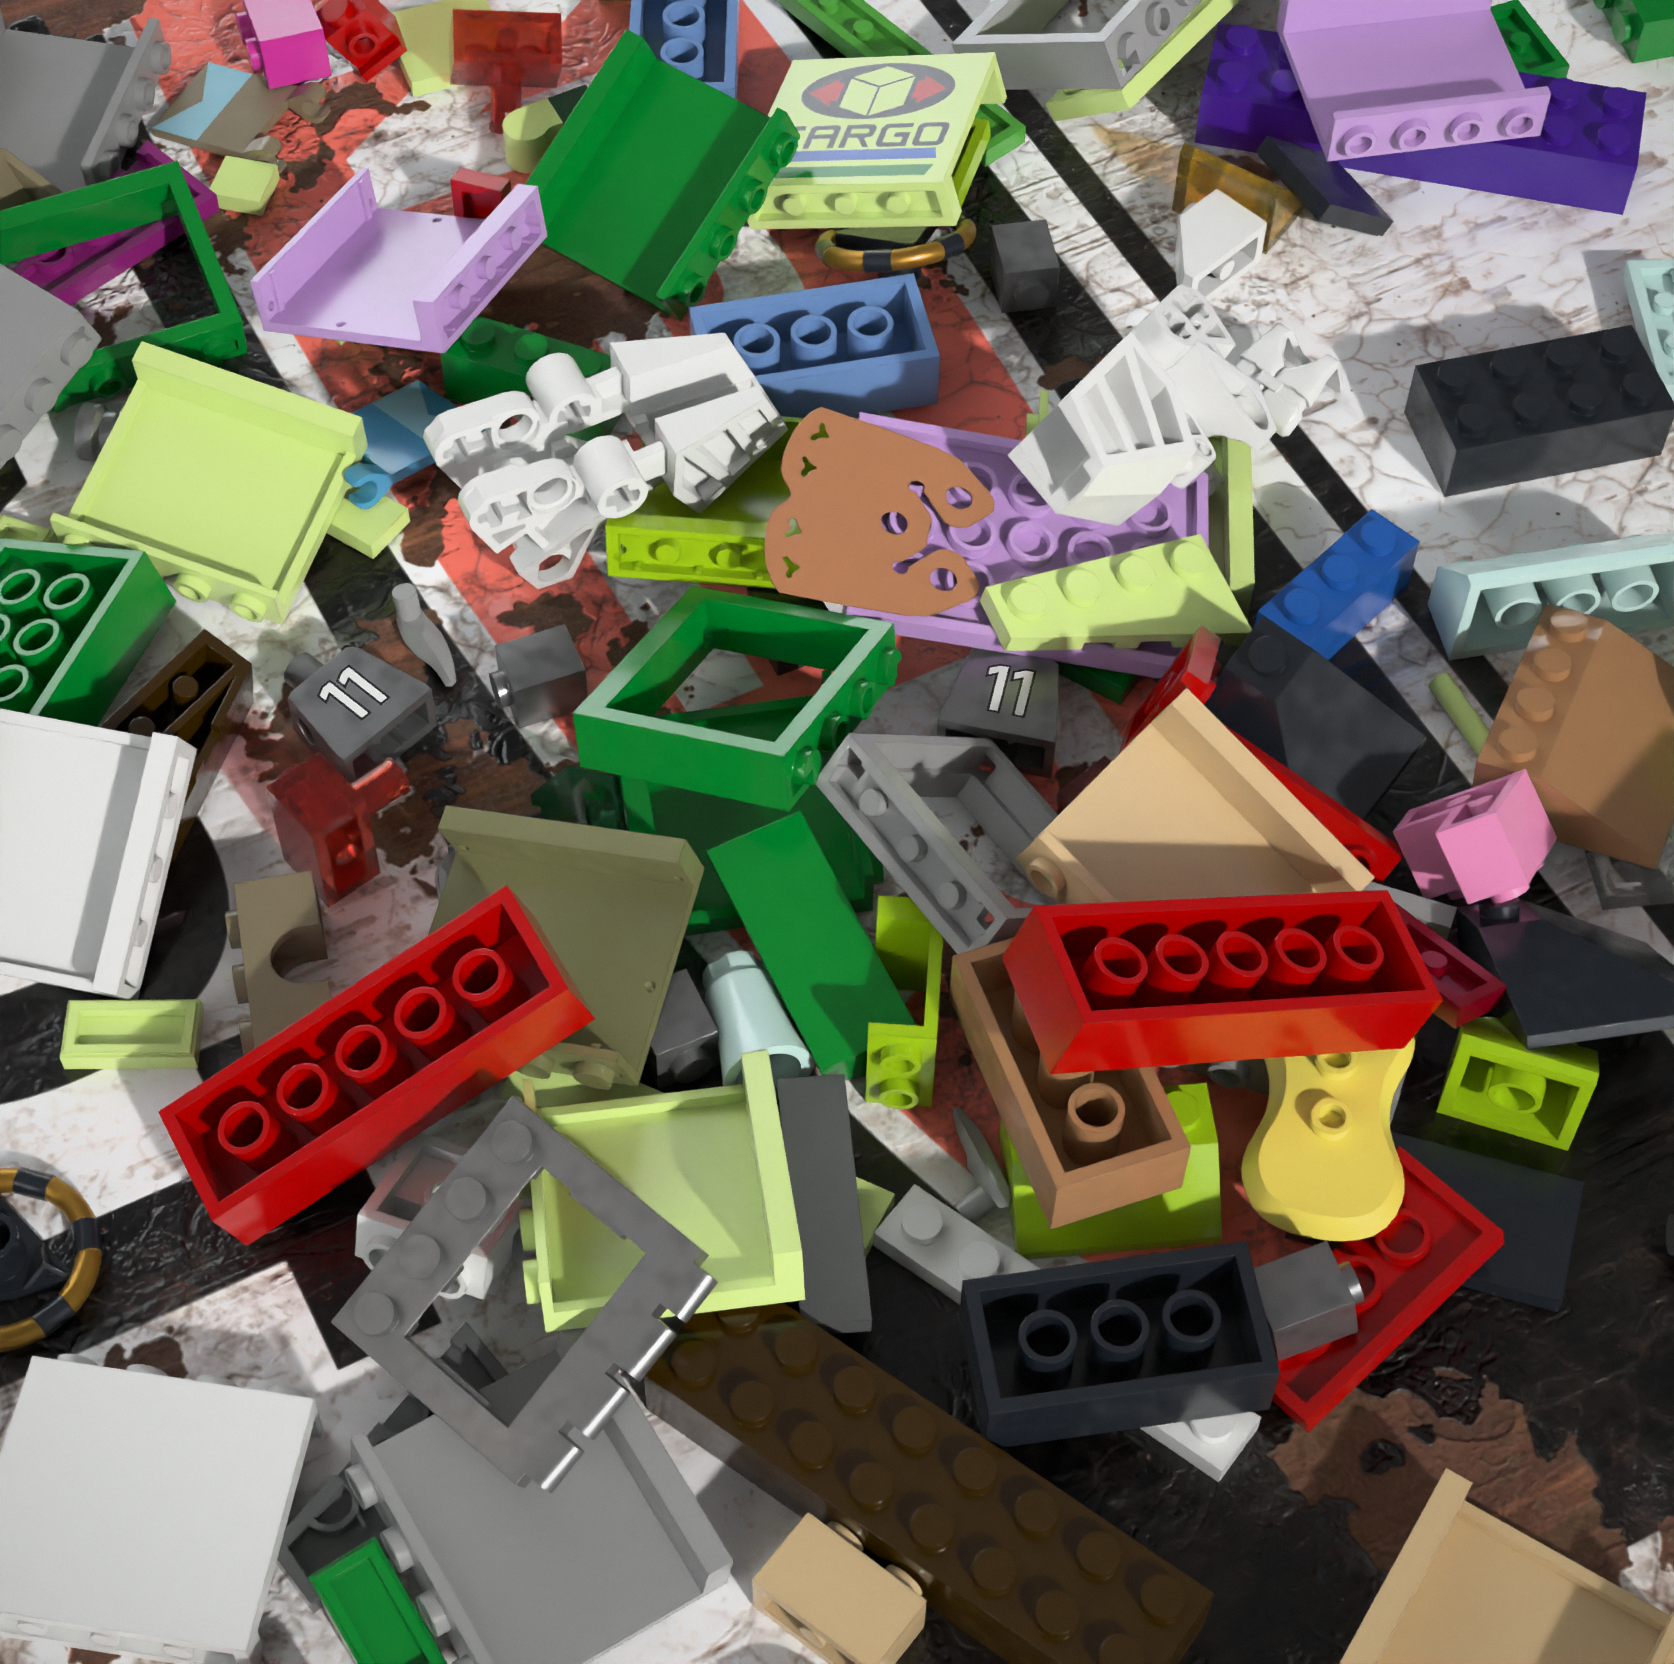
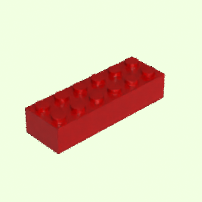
[158,885,595,1246]
[1002,890,1443,1074]

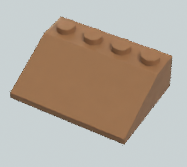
[1472,604,1674,870]

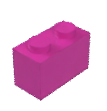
[235,0,332,89]

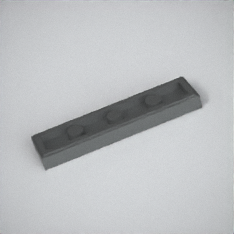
[777,1074,872,1334]

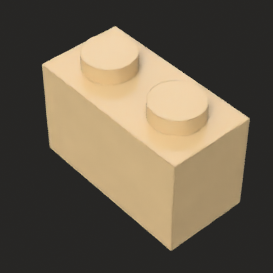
[752,1512,927,1664]

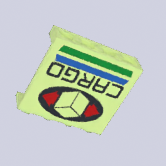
[747,52,1007,229]

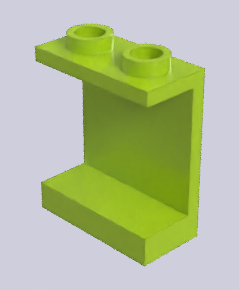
[865,895,943,1110]

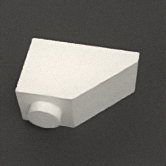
[1174,189,1267,302]

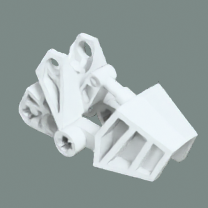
[1008,284,1277,526]
[423,333,789,590]

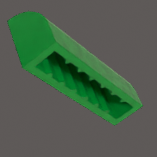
[706,811,916,1080]

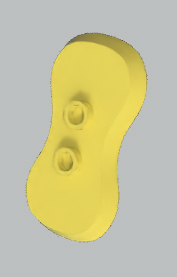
[1241,1036,1415,1241]

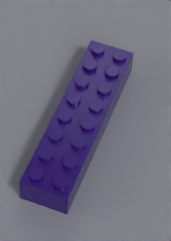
[1194,23,1647,215]

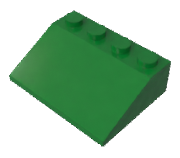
[0,538,177,727]

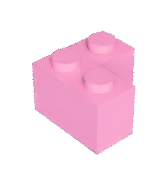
[1393,769,1557,904]

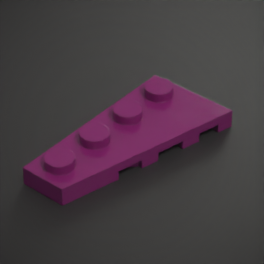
[12,140,220,306]

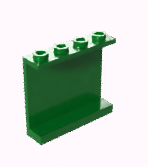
[524,29,801,322]

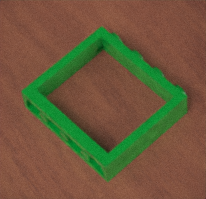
[0,161,248,414]
[573,586,902,812]

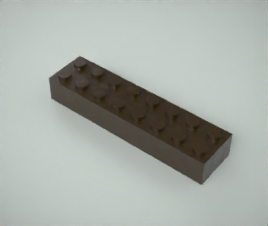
[644,1303,1214,1664]

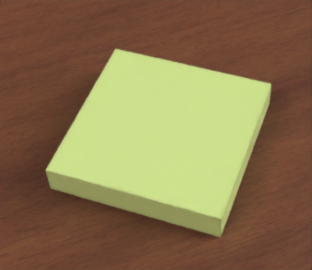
[392,0,515,97]

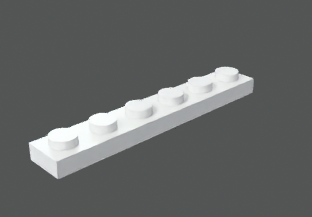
[873,1184,1261,1482]

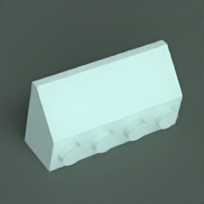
[1428,532,1674,660]

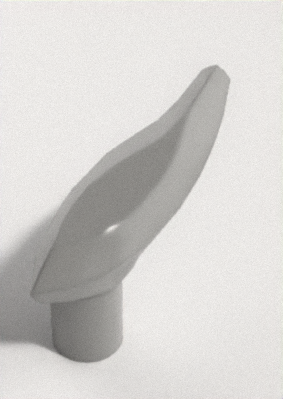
[392,583,456,687]
[953,1108,1011,1224]

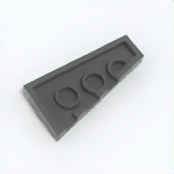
[276,1322,509,1613]

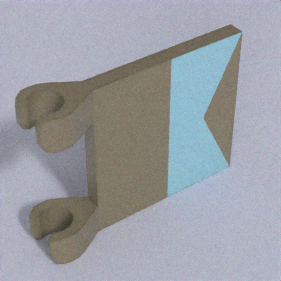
[151,62,331,174]

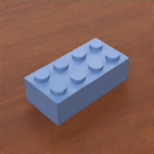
[629,0,740,100]
[689,273,940,418]

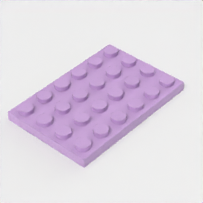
[842,412,1209,678]

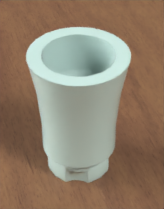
[702,951,814,1099]

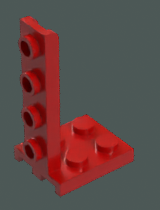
[1118,625,1403,884]

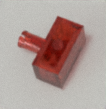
[449,9,563,134]
[266,752,411,908]

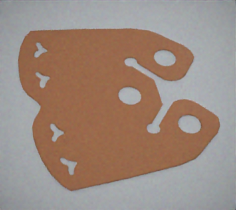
[764,407,995,616]

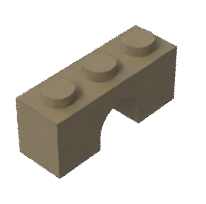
[225,870,332,1055]

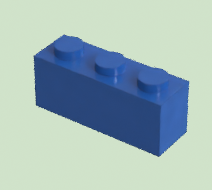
[1255,509,1420,660]

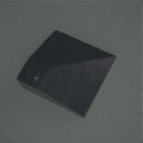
[1204,616,1427,821]
[1457,897,1674,1049]

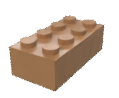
[949,937,1191,1229]

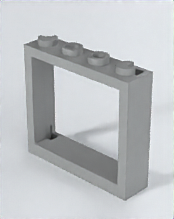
[951,0,1202,90]
[815,733,1059,954]

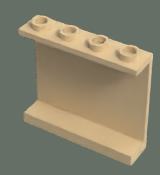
[1015,688,1375,904]

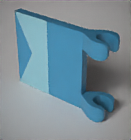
[344,380,485,509]

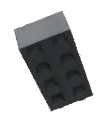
[1404,325,1674,497]
[959,1241,1280,1448]

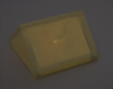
[1172,142,1305,254]

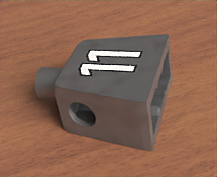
[284,647,437,796]
[937,648,1059,779]

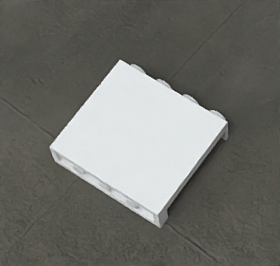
[0,709,197,1000]
[0,1354,323,1664]

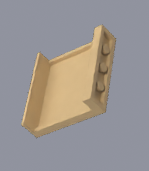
[1339,1468,1674,1664]

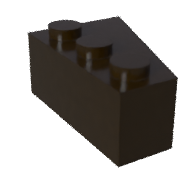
[99,628,254,862]

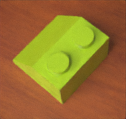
[1436,1017,1599,1151]

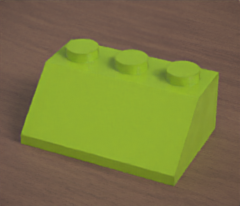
[999,1083,1222,1260]

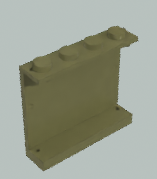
[428,805,705,1090]

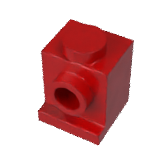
[316,0,408,81]

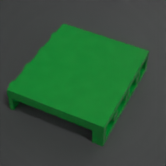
[618,670,884,936]

